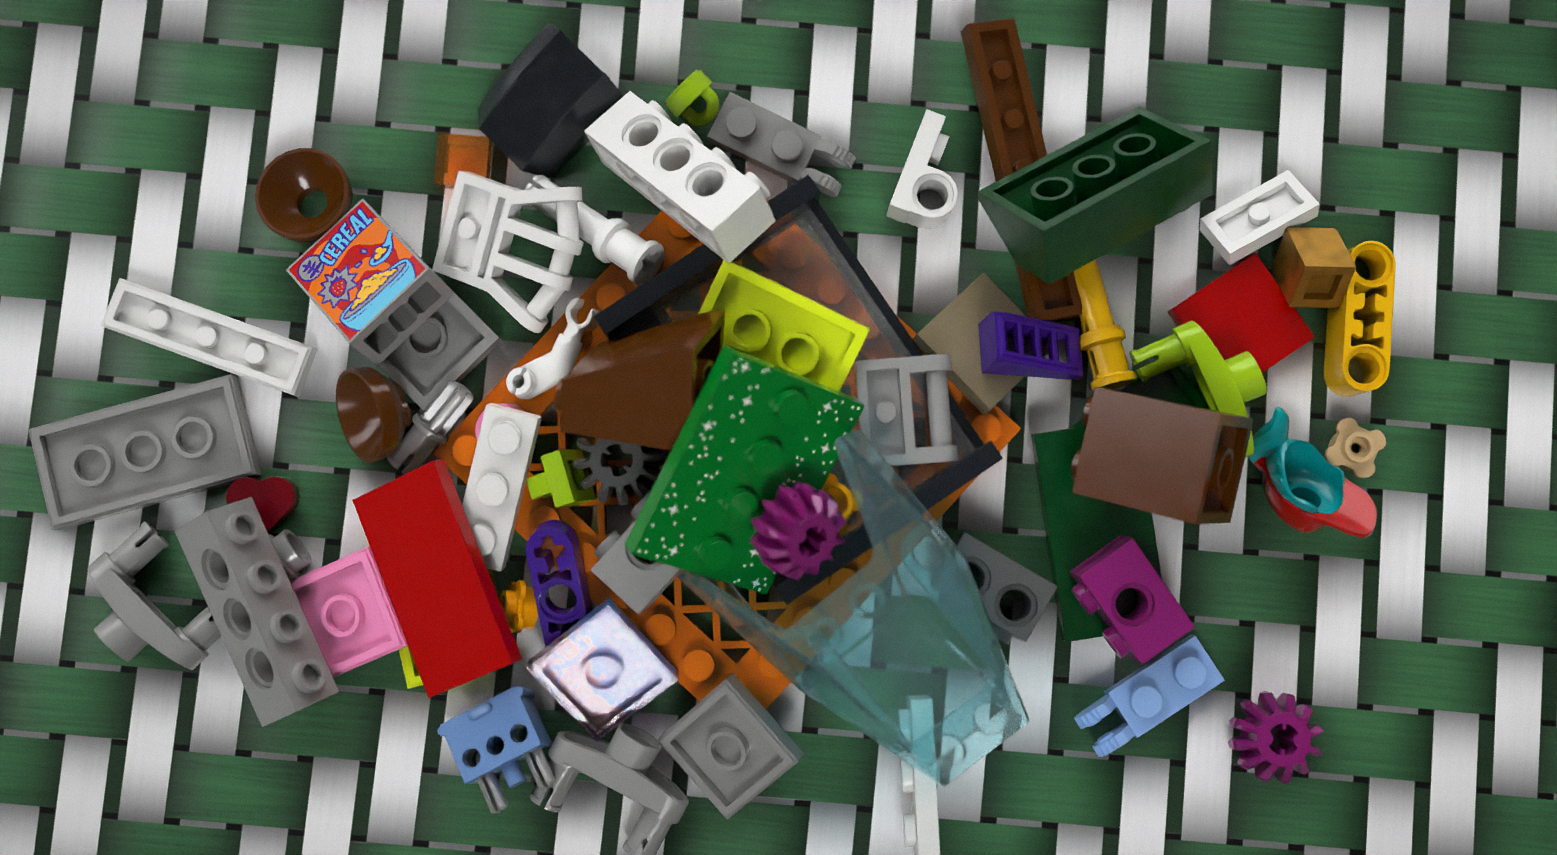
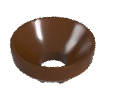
[255,148,353,243]
[336,366,411,463]

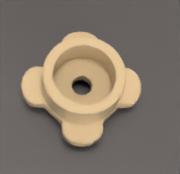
[1325,418,1386,478]

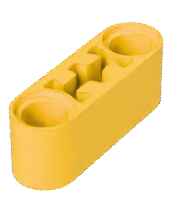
[1324,241,1396,397]

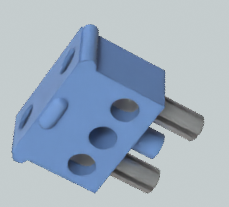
[437,685,556,813]

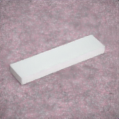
[100,278,318,397]

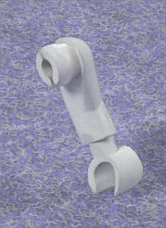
[506,297,599,400]

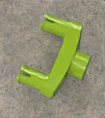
[1129,320,1267,458]

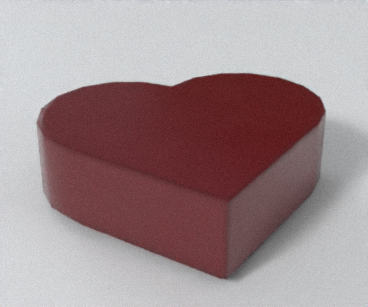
[225,476,300,534]

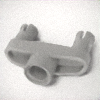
[88,521,221,670]
[530,723,689,855]

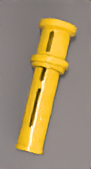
[1074,259,1138,392]

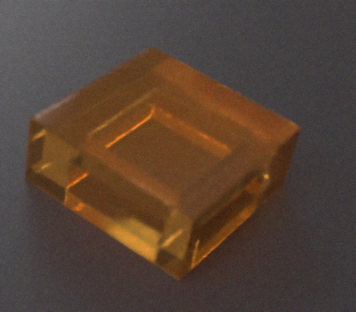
[434,133,493,189]

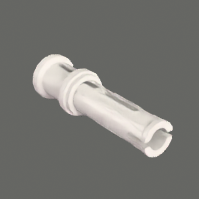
[525,175,665,285]

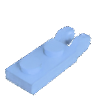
[1074,635,1225,757]

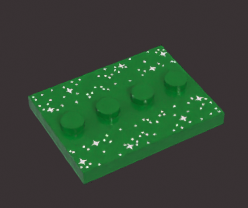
[624,345,865,595]

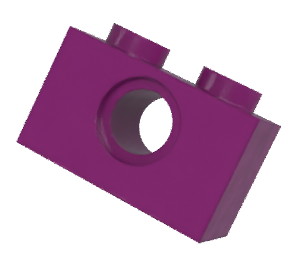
[1069,535,1195,665]

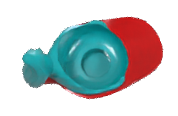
[1248,407,1377,538]

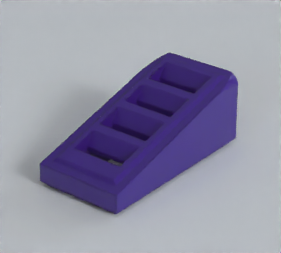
[978,312,1083,380]

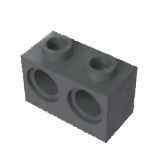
[928,532,1058,645]

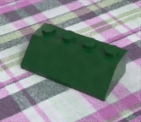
[977,107,1213,285]

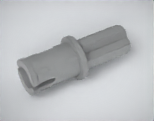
[387,380,474,474]

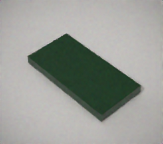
[1031,426,1162,642]

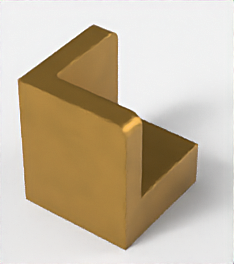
[1272,227,1356,308]

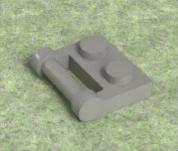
[855,354,959,469]

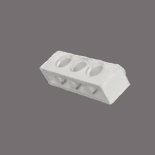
[584,91,776,264]

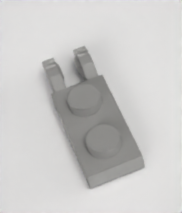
[707,92,856,197]

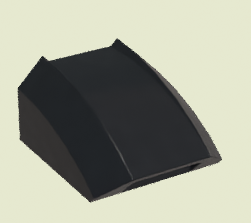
[478,23,623,178]

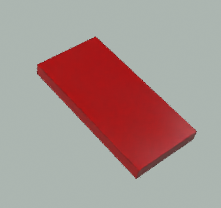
[352,459,522,698]

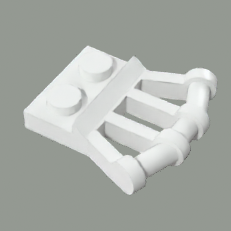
[432,171,584,333]

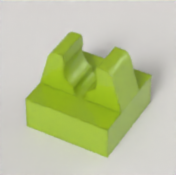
[526,449,596,508]

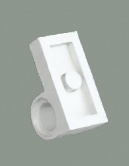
[886,109,958,229]

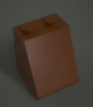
[554,310,725,450]
[1071,387,1254,524]

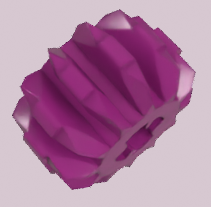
[749,481,846,581]
[1227,691,1324,783]

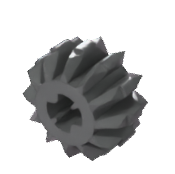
[573,438,666,505]

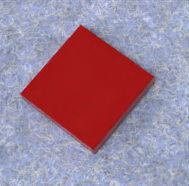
[1168,253,1315,373]

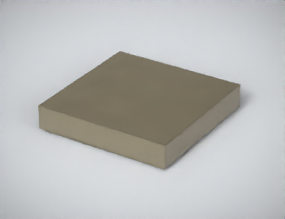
[913,272,1048,415]

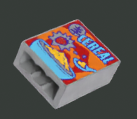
[286,198,455,366]

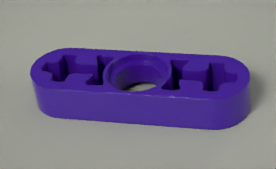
[526,520,593,673]

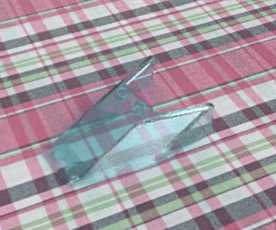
[677,430,1029,787]

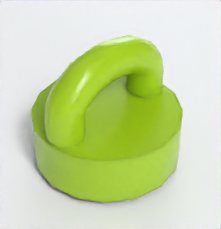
[665,70,719,126]

